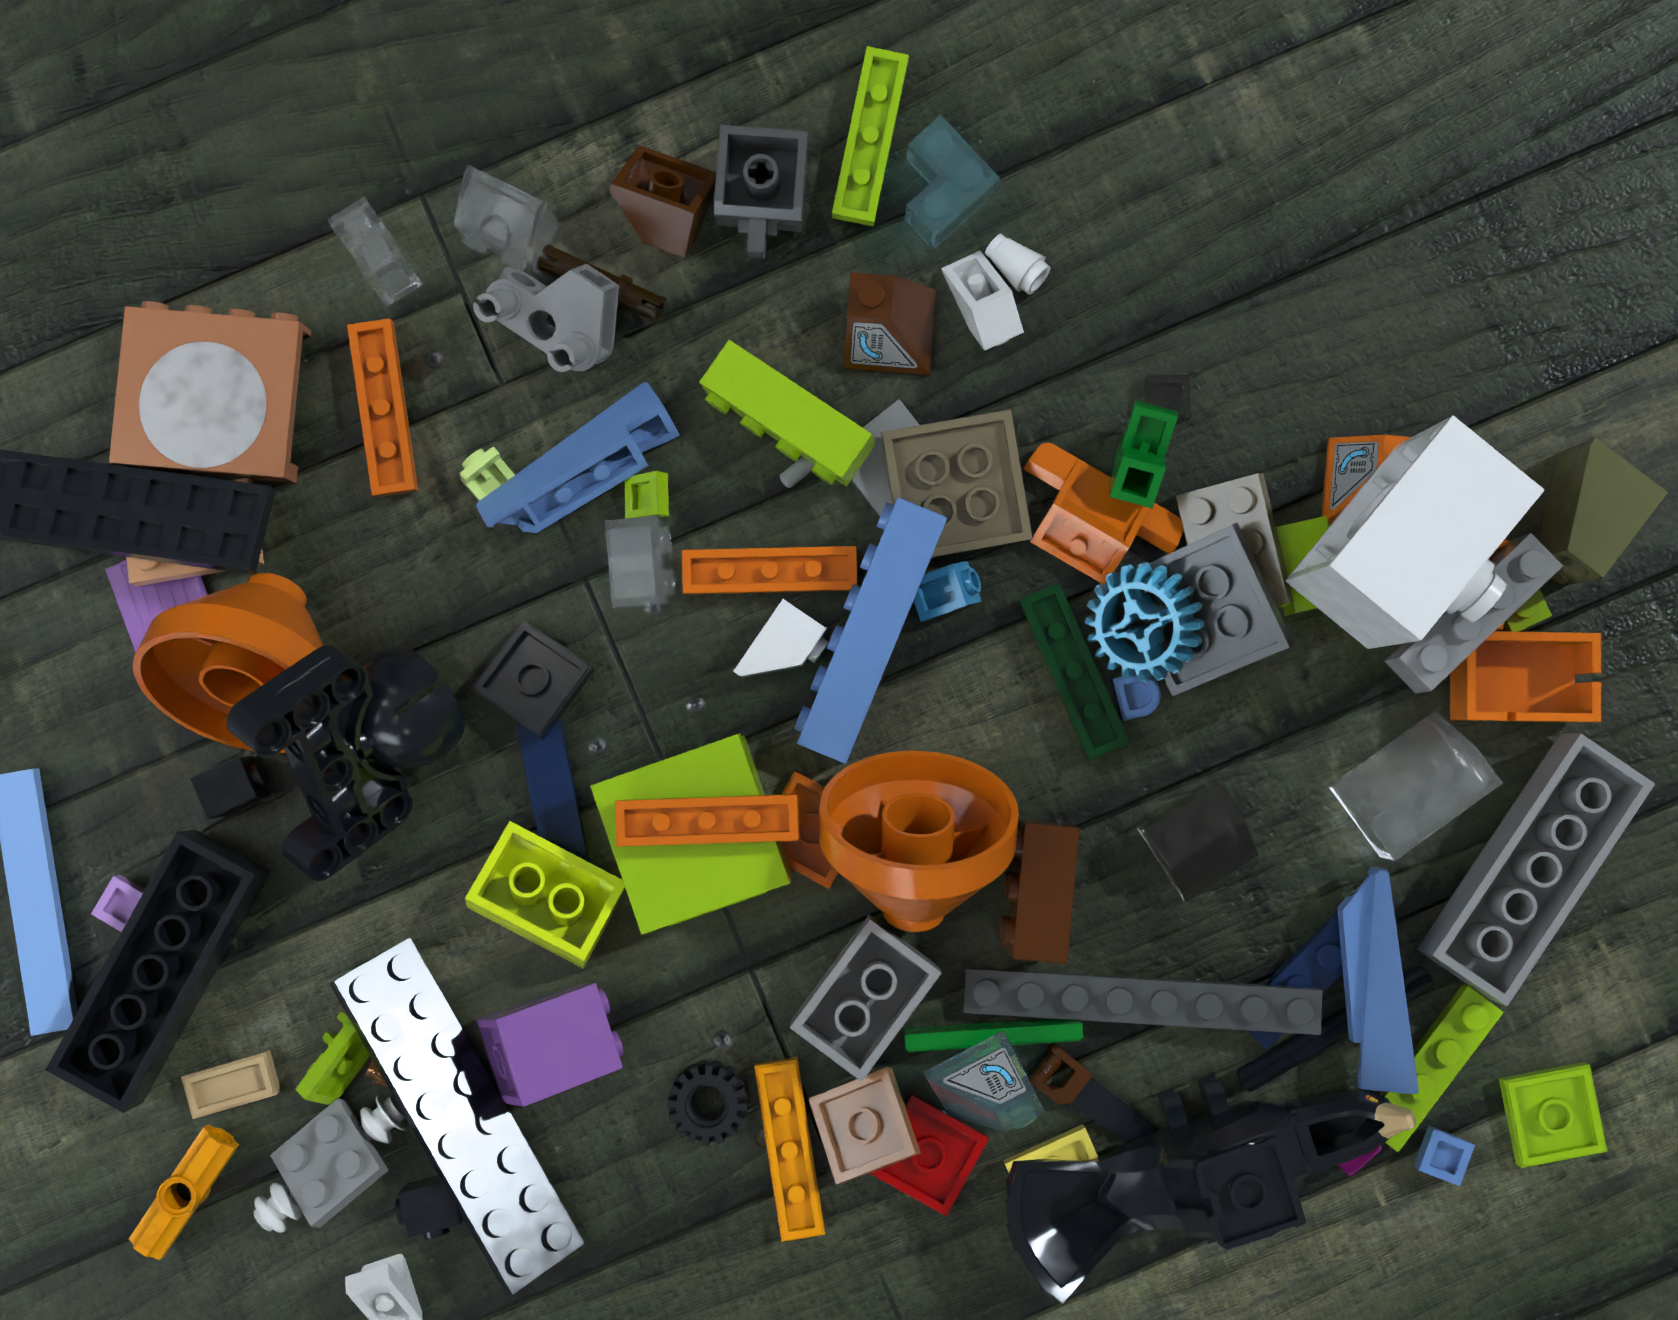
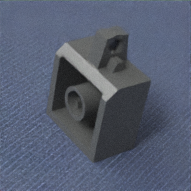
[714,125,809,259]

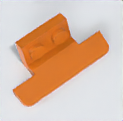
[1023,443,1184,584]

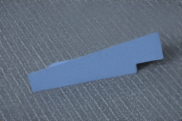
[476,382,680,533]

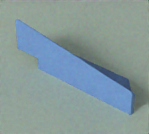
[1337,867,1419,1094]

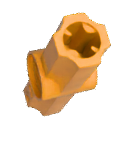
[129,1124,239,1260]

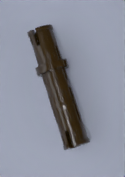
[537,244,666,323]

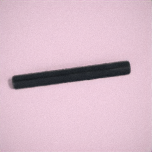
[1236,966,1434,1092]

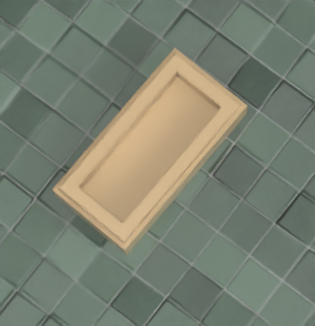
[181,1050,282,1119]

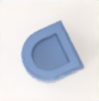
[1110,673,1161,721]

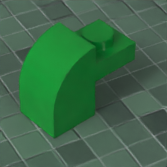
[1110,400,1178,508]

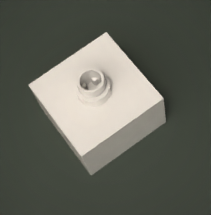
[1285,415,1545,649]

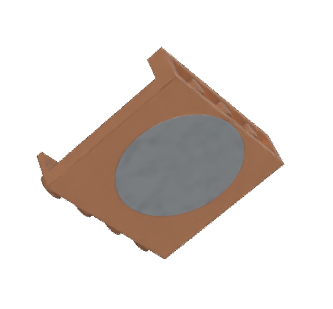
[109,301,311,483]

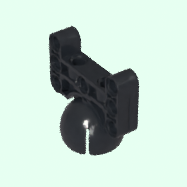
[226,645,465,881]

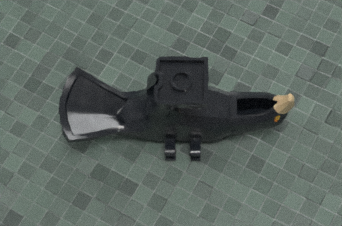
[1005,1075,1416,1304]

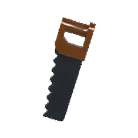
[1027,1042,1157,1144]

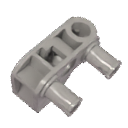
[473,264,619,372]

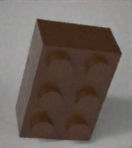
[998,819,1080,964]

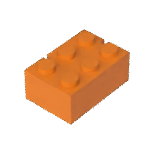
[1450,631,1601,723]

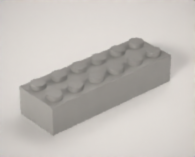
[1416,733,1655,1006]

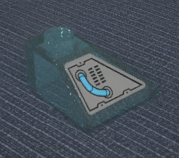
[924,1030,1045,1132]

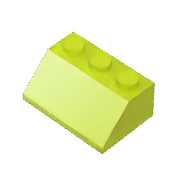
[465,821,625,969]

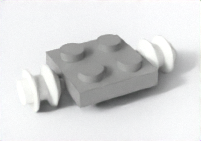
[254,1094,407,1233]

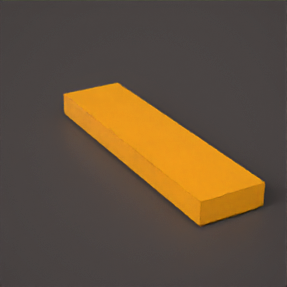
[754,1057,825,1242]

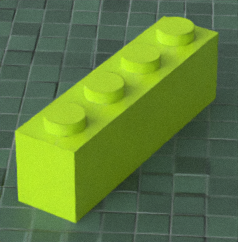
[699,340,876,487]

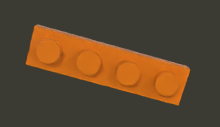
[347,318,419,498]
[682,546,857,595]
[615,794,800,847]

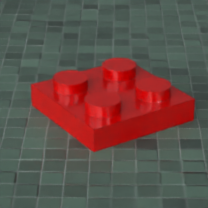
[870,1092,989,1216]

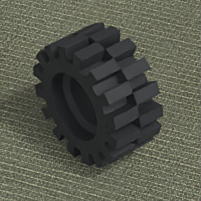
[667,1060,749,1146]

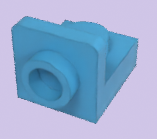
[913,561,981,622]

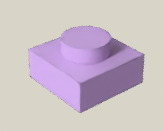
[91,875,145,932]

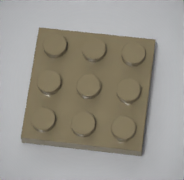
[881,409,1033,557]

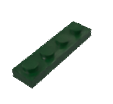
[1018,583,1130,760]

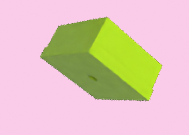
[590,734,793,935]

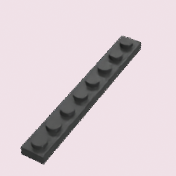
[964,967,1323,1035]

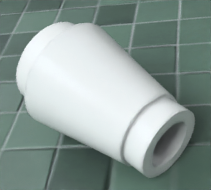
[985,234,1051,295]

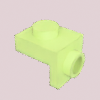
[460,447,515,501]

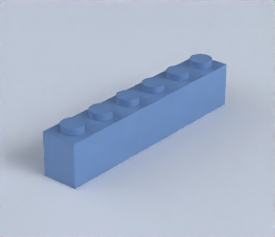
[794,497,948,764]

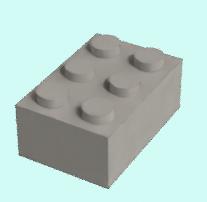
[790,914,942,1082]

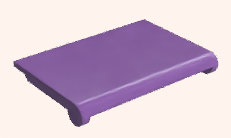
[105,560,208,652]

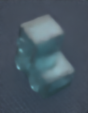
[904,114,1000,251]

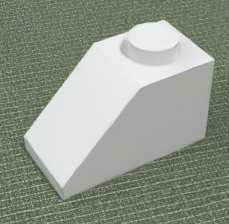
[941,251,1024,351]
[733,599,829,678]

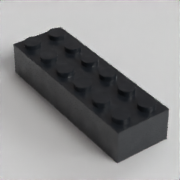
[45,829,271,1113]

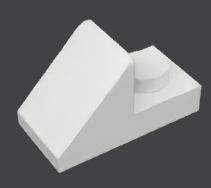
[345,1254,423,1320]

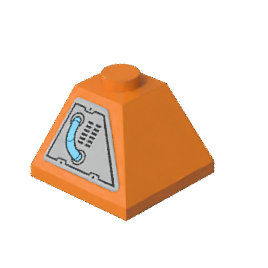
[1321,435,1411,525]

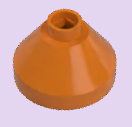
[133,573,324,753]
[819,751,1019,932]

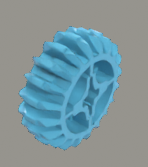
[1084,562,1205,682]

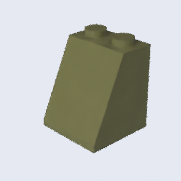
[1538,438,1668,585]

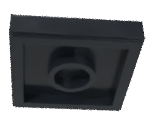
[471,619,595,740]

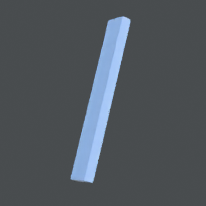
[0,768,78,1036]

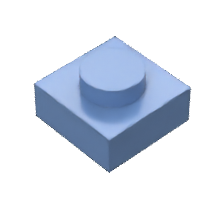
[1413,1125,1475,1186]

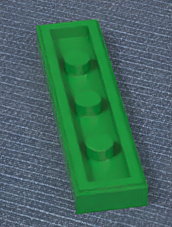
[903,1018,1083,1052]

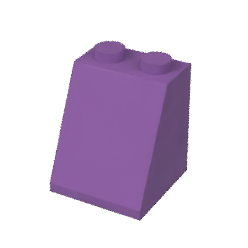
[476,983,624,1107]

